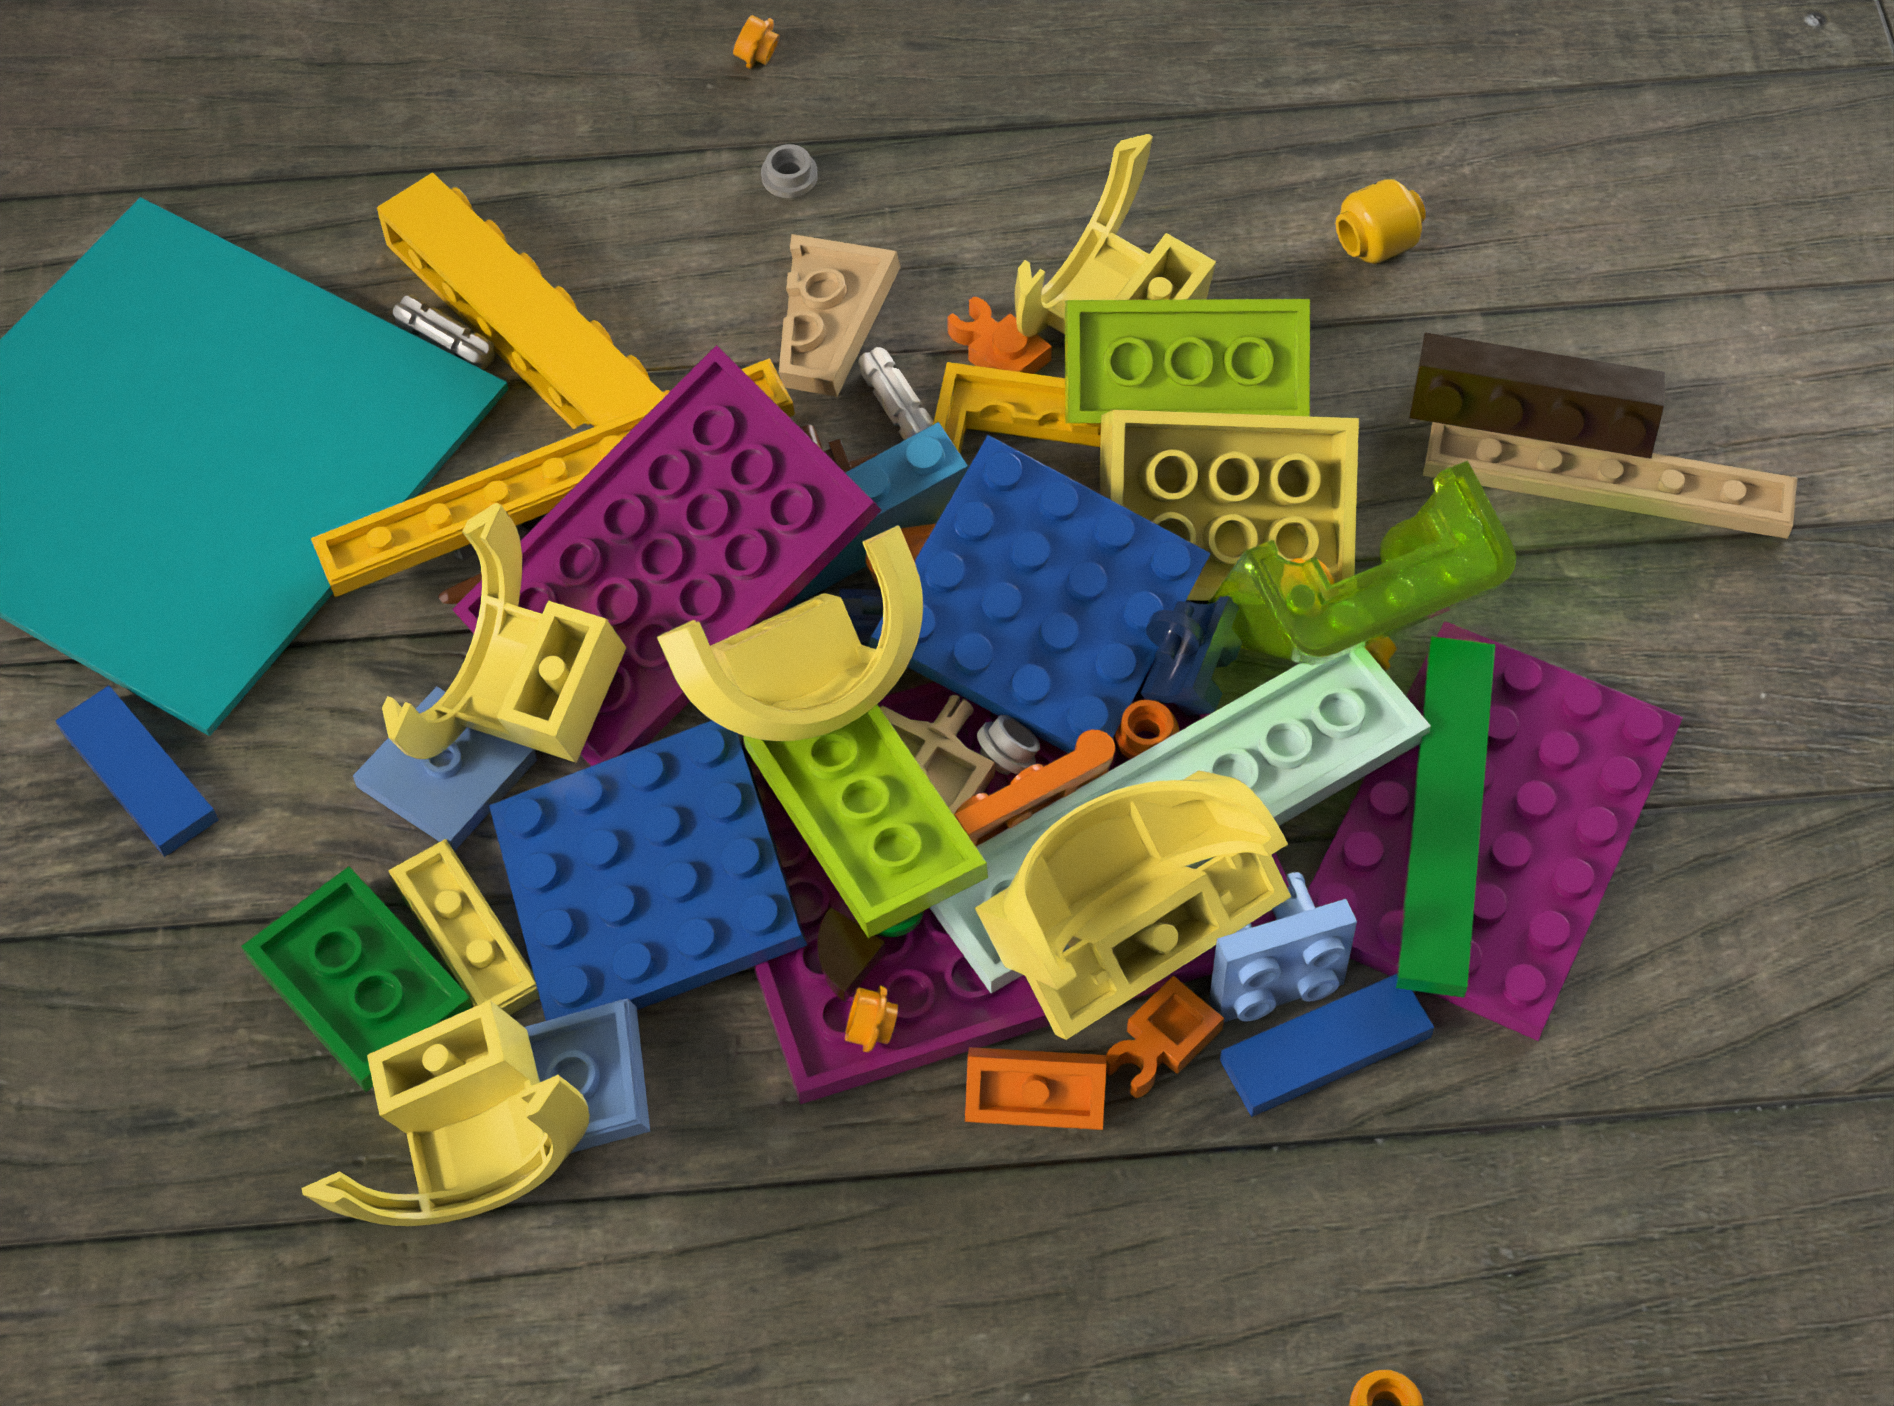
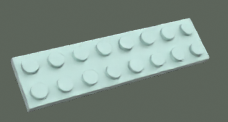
[930,634,1431,993]

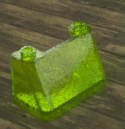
[1208,460,1516,665]

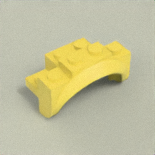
[975,770,1291,1040]

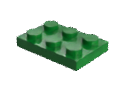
[241,866,473,1093]

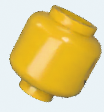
[1335,179,1426,264]

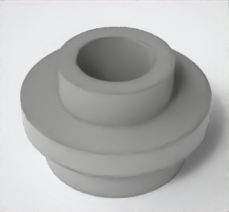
[761,144,818,198]
[977,715,1040,775]

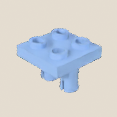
[1209,872,1357,1022]

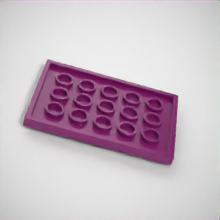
[452,345,882,766]
[1308,621,1683,1041]

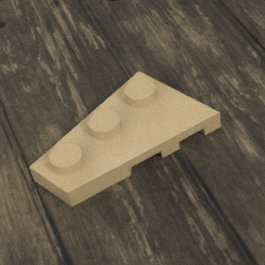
[779,234,901,397]

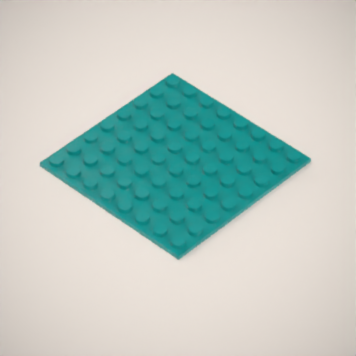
[0,197,509,736]

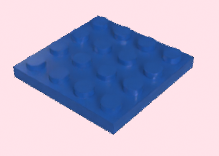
[868,435,1211,753]
[489,720,808,1021]

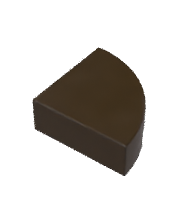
[817,907,886,1002]

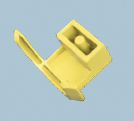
[1015,134,1216,337]
[382,503,626,763]
[657,525,923,741]
[302,1000,590,1226]

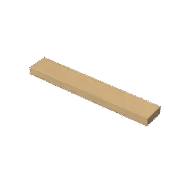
[1423,422,1797,539]

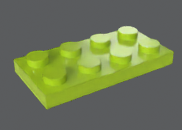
[1065,299,1310,423]
[743,704,988,938]

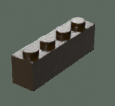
[1409,333,1665,459]

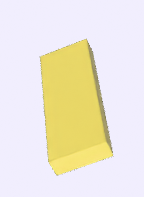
[388,839,540,1015]

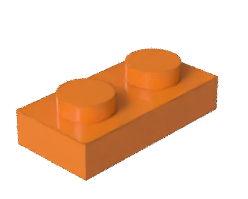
[965,1047,1107,1130]

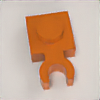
[947,297,1052,374]
[1106,976,1224,1098]

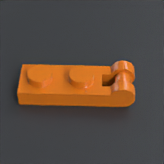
[954,729,1115,846]

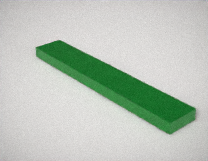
[1396,636,1495,998]

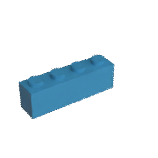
[779,422,968,614]

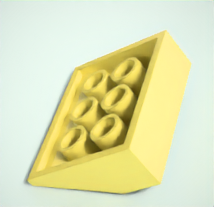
[1100,410,1359,605]

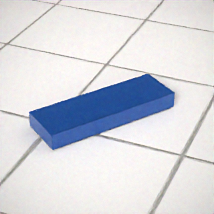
[55,685,219,857]
[1220,974,1434,1117]

